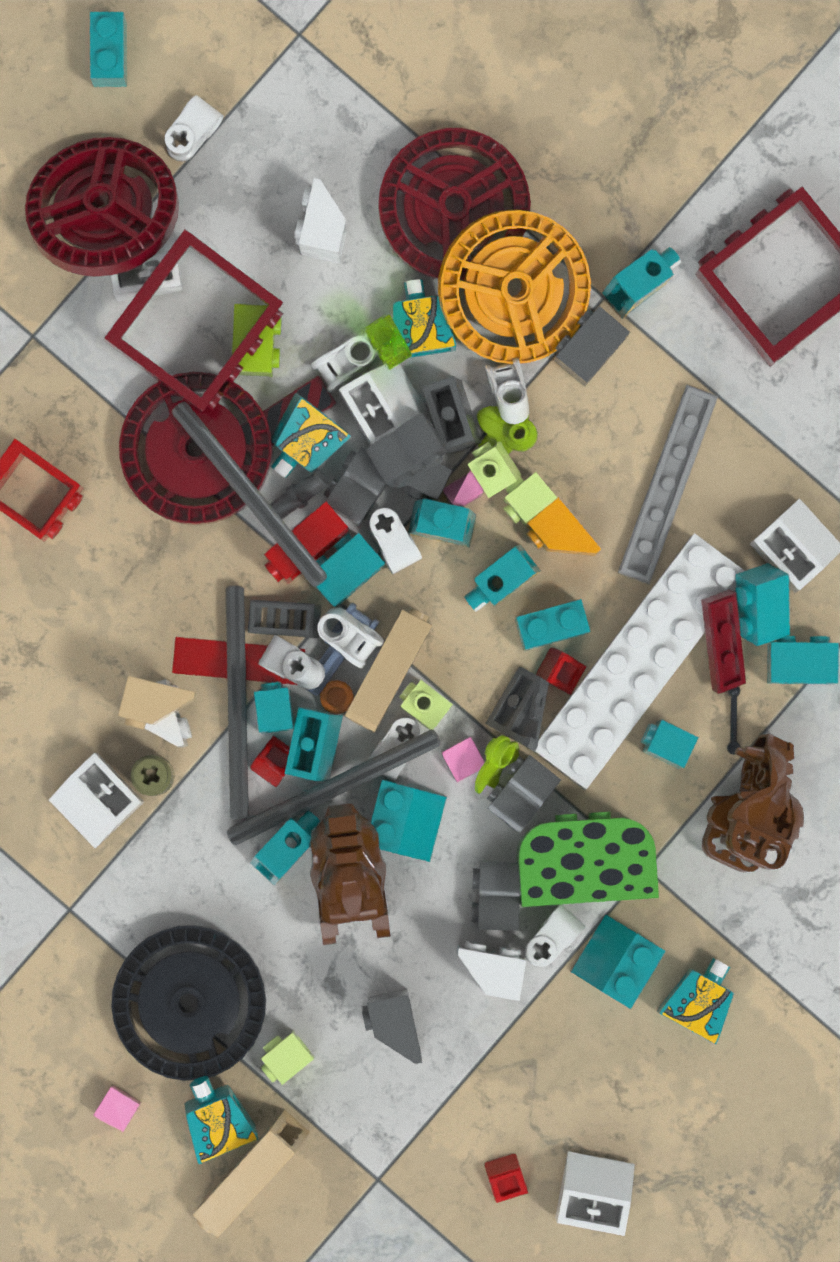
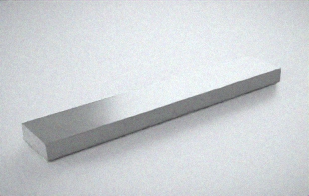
[618,385,718,584]

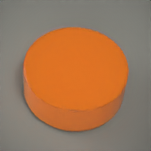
[320,680,354,714]

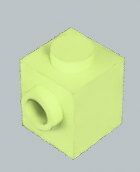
[467,442,521,498]
[503,472,557,526]
[399,680,453,730]
[261,1031,315,1085]

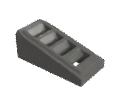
[248,600,321,638]

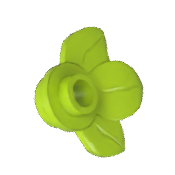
[477,401,538,454]
[475,735,519,794]

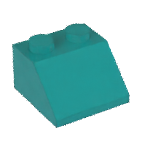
[371,780,447,862]
[571,914,666,1009]

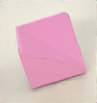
[443,470,484,507]
[441,737,485,782]
[93,1085,142,1132]

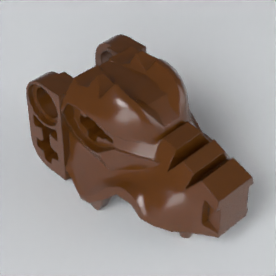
[701,733,804,873]
[310,803,391,945]

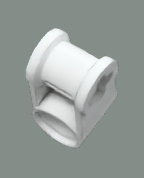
[165,95,224,162]
[311,336,376,393]
[485,357,530,424]
[368,508,422,574]
[317,608,384,669]
[258,635,325,689]
[368,717,421,783]
[525,904,586,967]

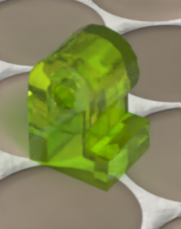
[360,314,412,371]

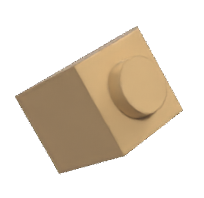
[118,676,197,730]

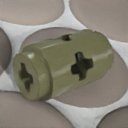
[131,755,175,796]

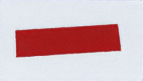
[172,637,305,685]

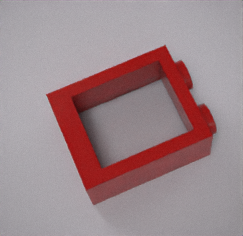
[0,439,84,542]
[264,502,349,584]

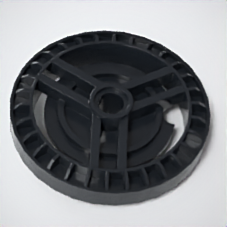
[111,925,267,1081]

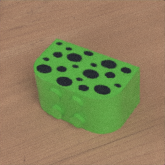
[517,812,659,907]

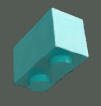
[90,12,127,87]
[316,533,385,608]
[735,563,790,646]
[515,599,591,651]
[767,636,839,685]
[254,682,294,734]
[285,707,343,781]
[640,720,699,769]

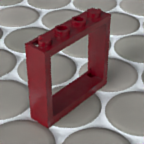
[695,186,840,367]
[103,229,284,413]

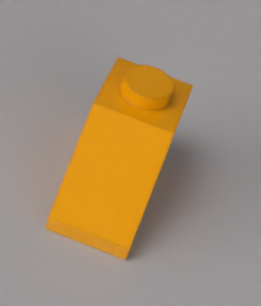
[526,497,601,556]

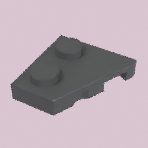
[485,666,549,752]

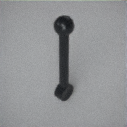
[727,686,741,755]

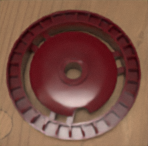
[378,128,531,281]
[25,137,179,277]
[119,371,273,525]

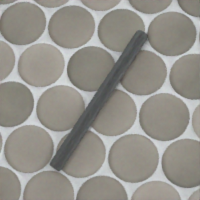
[172,402,327,587]
[226,586,249,819]
[227,729,441,845]

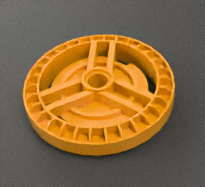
[438,210,591,364]

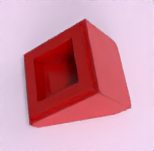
[536,647,587,695]
[250,735,290,787]
[484,1154,528,1203]

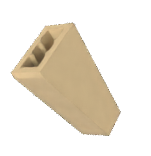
[345,608,432,733]
[192,1110,310,1238]

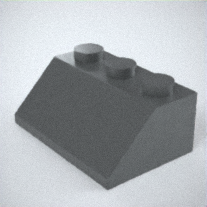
[362,989,422,1064]

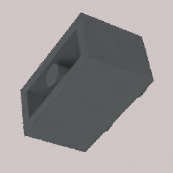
[555,306,630,387]
[422,376,482,454]

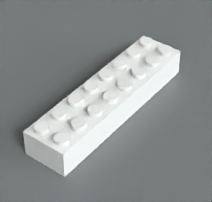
[533,533,744,790]

